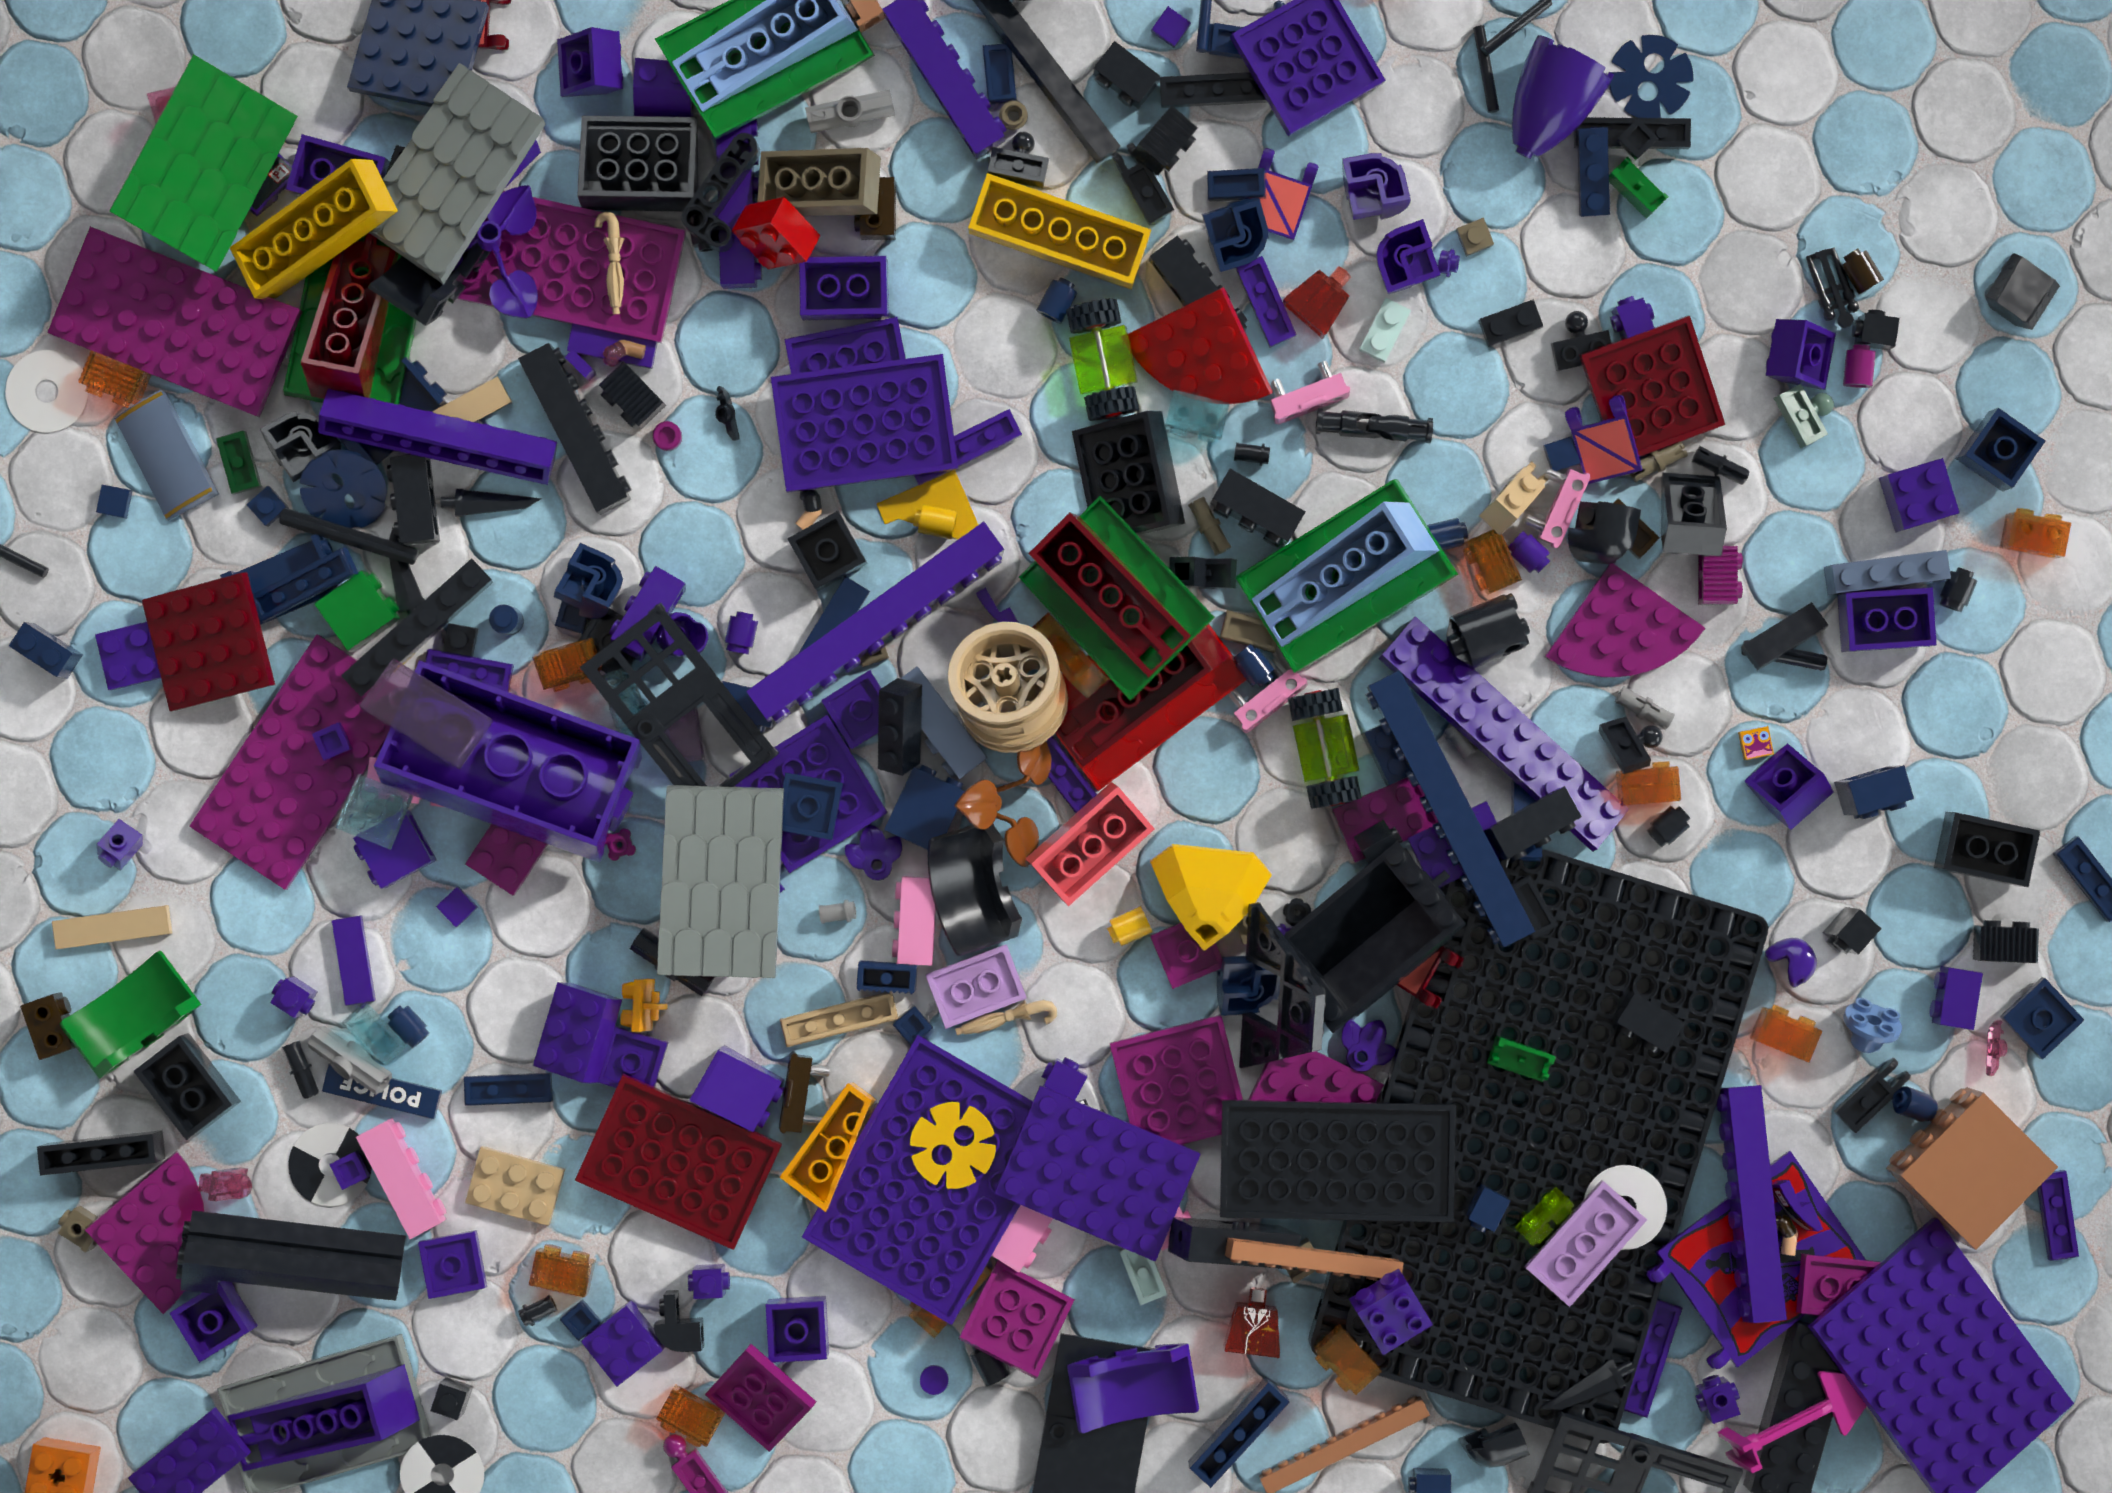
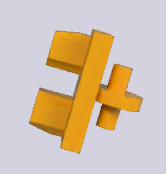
[620,978,668,1032]

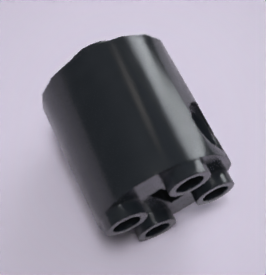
[1446,593,1530,670]

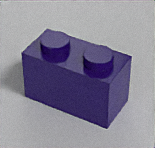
[1929,966,1983,1030]

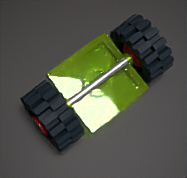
[1066,298,1139,421]
[1288,688,1362,809]

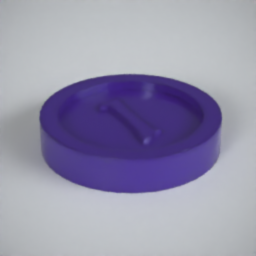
[920,1365,949,1395]

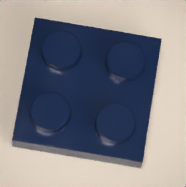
[782,772,843,840]
[2000,977,2084,1060]

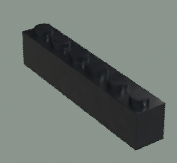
[518,343,632,515]
[341,558,493,699]

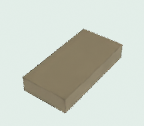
[1219,610,1277,653]

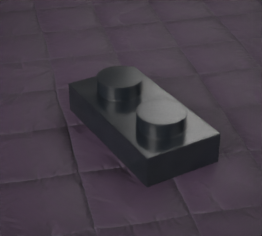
[1478,299,1543,347]

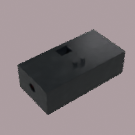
[1168,1217,1301,1270]

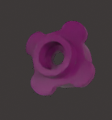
[605,828,636,861]

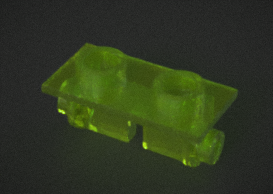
[1515,1187,1575,1246]

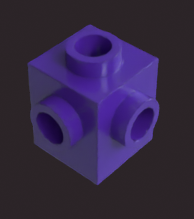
[1695,1375,1741,1424]

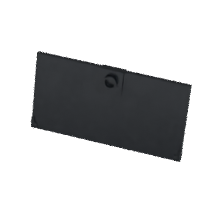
[1032,1333,1154,1493]

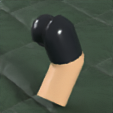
[795,489,822,530]

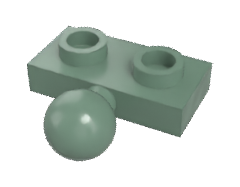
[1773,384,1834,449]

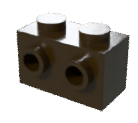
[854,177,896,240]
[20,992,76,1060]

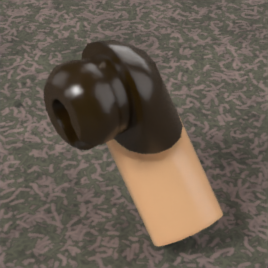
[1775,1214,1798,1256]

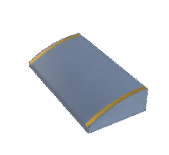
[114,390,219,521]

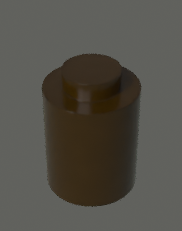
[1841,248,1884,294]

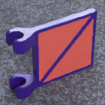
[1258,148,1319,240]
[1565,395,1643,484]

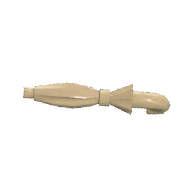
[594,211,624,315]
[955,1000,1057,1035]

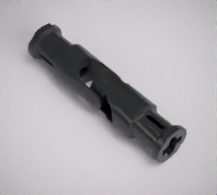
[1315,408,1433,444]

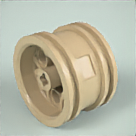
[948,622,1068,753]

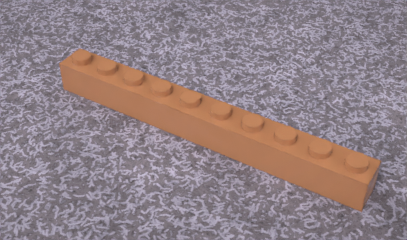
[1225,1238,1404,1281]
[1259,1396,1430,1493]

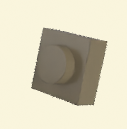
[1456,217,1494,257]

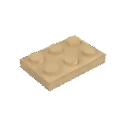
[465,1146,565,1226]

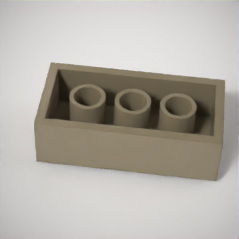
[757,148,881,216]

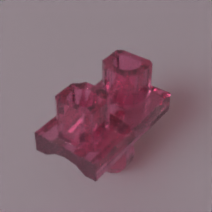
[198,1167,252,1201]

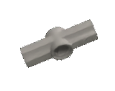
[805,90,895,133]
[308,1026,392,1095]

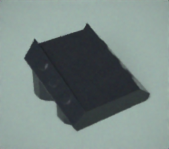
[1985,253,2060,330]

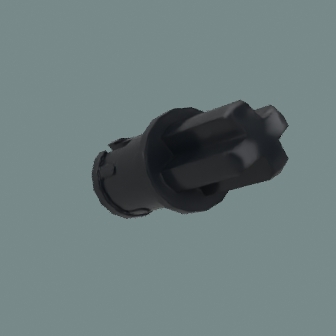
[1691,445,1750,485]
[282,1040,319,1099]

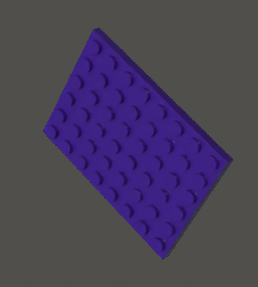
[801,1035,1033,1325]
[1808,1218,2074,1493]

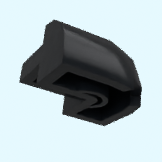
[260,411,342,482]
[1568,501,1641,564]
[1458,1423,1530,1468]

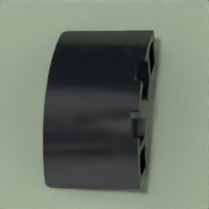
[368,233,491,326]
[927,824,1022,956]

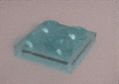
[335,774,413,850]

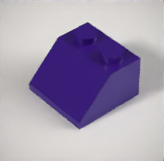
[557,27,623,97]
[633,58,694,117]
[1766,319,1836,390]
[1745,743,1834,830]

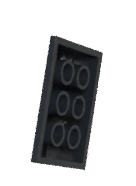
[577,116,698,212]
[1072,411,1185,535]

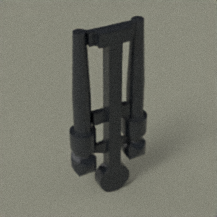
[1806,247,1859,328]

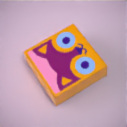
[1738,726,1774,760]

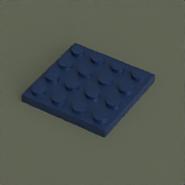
[347,0,489,107]

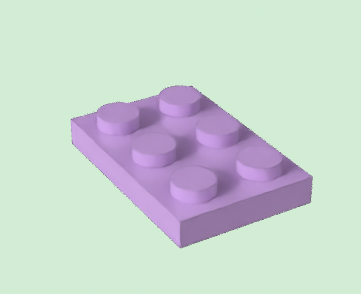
[925,944,1027,1029]

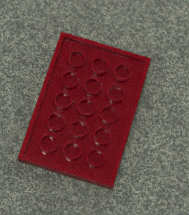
[575,1073,782,1250]

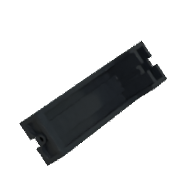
[176,1210,406,1301]

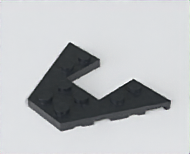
[1239,902,1326,1068]

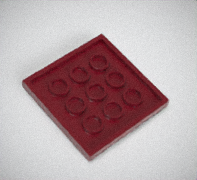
[1579,315,1726,457]
[142,572,275,712]

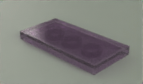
[359,658,493,770]

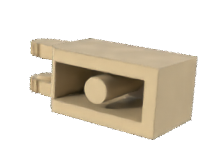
[1479,461,1548,535]

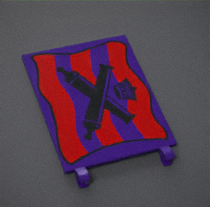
[1646,1151,1866,1369]

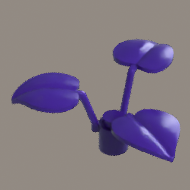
[453,185,538,319]

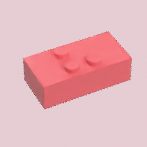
[1025,782,1155,906]

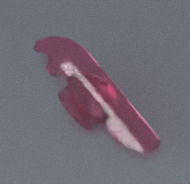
[1986,1020,2007,1076]

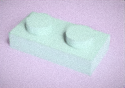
[1359,298,1411,363]
[1119,1248,1167,1305]

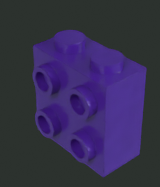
[353,810,437,889]
[1349,1268,1433,1355]

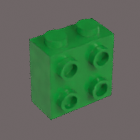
[314,570,401,652]

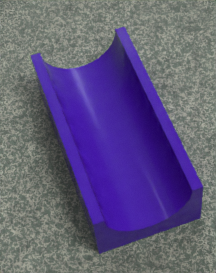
[374,660,642,863]

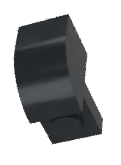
[1169,557,1237,589]
[653,1290,705,1352]

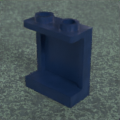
[884,764,965,850]

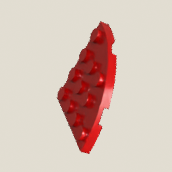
[1122,287,1273,404]

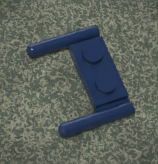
[1196,0,1285,59]

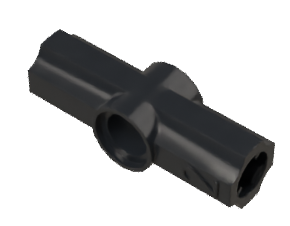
[629,928,715,997]

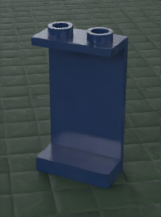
[339,357,447,466]
[220,534,342,625]

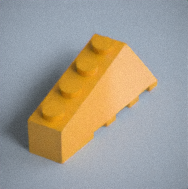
[780,1082,877,1212]

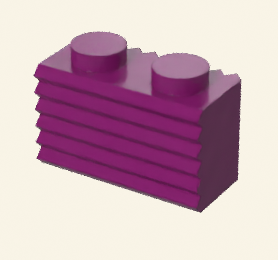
[1698,546,1743,605]

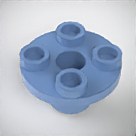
[1843,998,1902,1053]

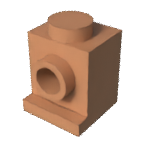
[845,0,885,33]

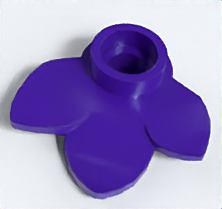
[845,824,902,881]
[1341,1020,1396,1072]

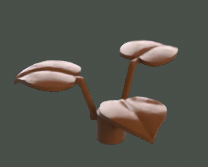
[954,741,1051,867]

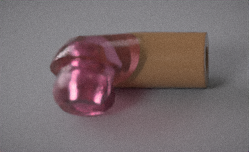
[603,340,646,367]

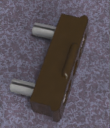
[778,1051,830,1134]

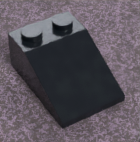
[1661,472,1727,556]

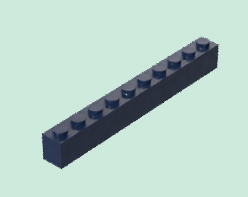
[1365,670,1535,947]

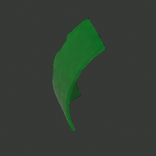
[60,951,202,1079]

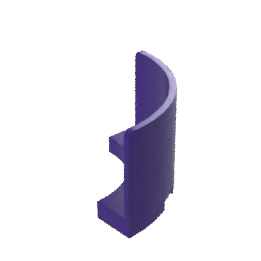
[1067,1343,1199,1433]

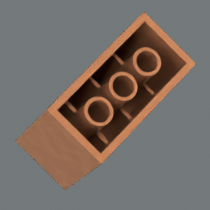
[1886,1087,2058,1250]

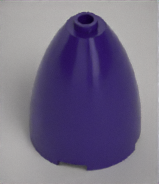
[1512,35,1614,159]

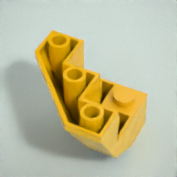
[1150,844,1272,951]

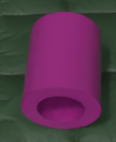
[1843,344,1876,388]

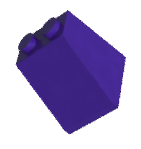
[690,1045,785,1132]

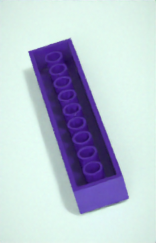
[746,521,1005,723]

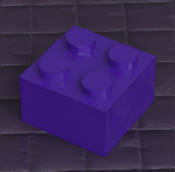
[1879,458,1960,533]
[169,1281,258,1363]
[765,1296,829,1363]
[581,1300,665,1387]

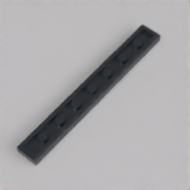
[973,0,1121,163]

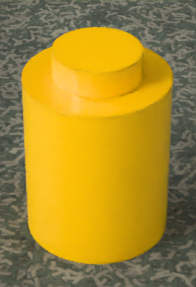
[913,504,957,540]
[1107,906,1153,946]

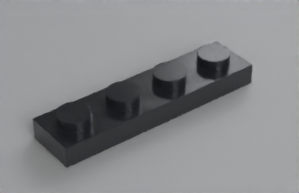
[1160,72,1268,108]
[1574,117,1691,149]

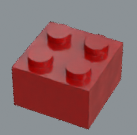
[732,197,821,270]

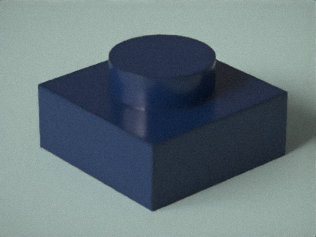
[246,486,289,527]

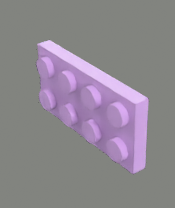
[1525,1180,1647,1307]

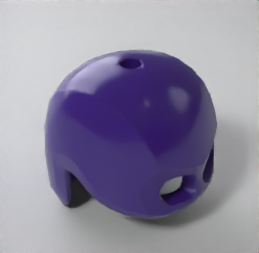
[656,612,709,658]
[1764,938,1817,988]

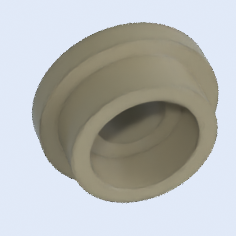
[999,101,1028,130]

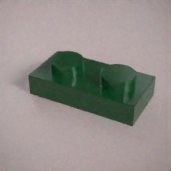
[216,430,262,495]

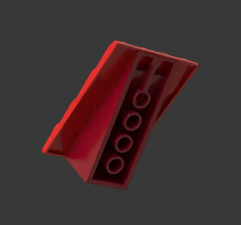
[1055,624,1246,791]

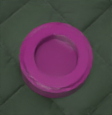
[652,421,682,451]

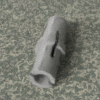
[1615,686,1675,730]

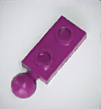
[663,1434,728,1493]

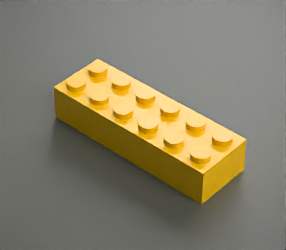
[230,159,398,299]
[968,173,1151,290]

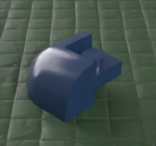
[1201,198,1269,272]
[554,543,623,619]
[1217,956,1280,1016]

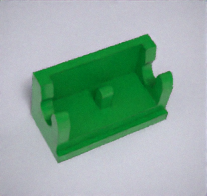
[1609,156,1669,219]
[1487,1036,1556,1082]

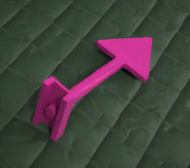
[1717,1371,1867,1474]

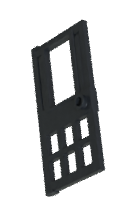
[580,602,779,787]
[1527,1412,1743,1493]

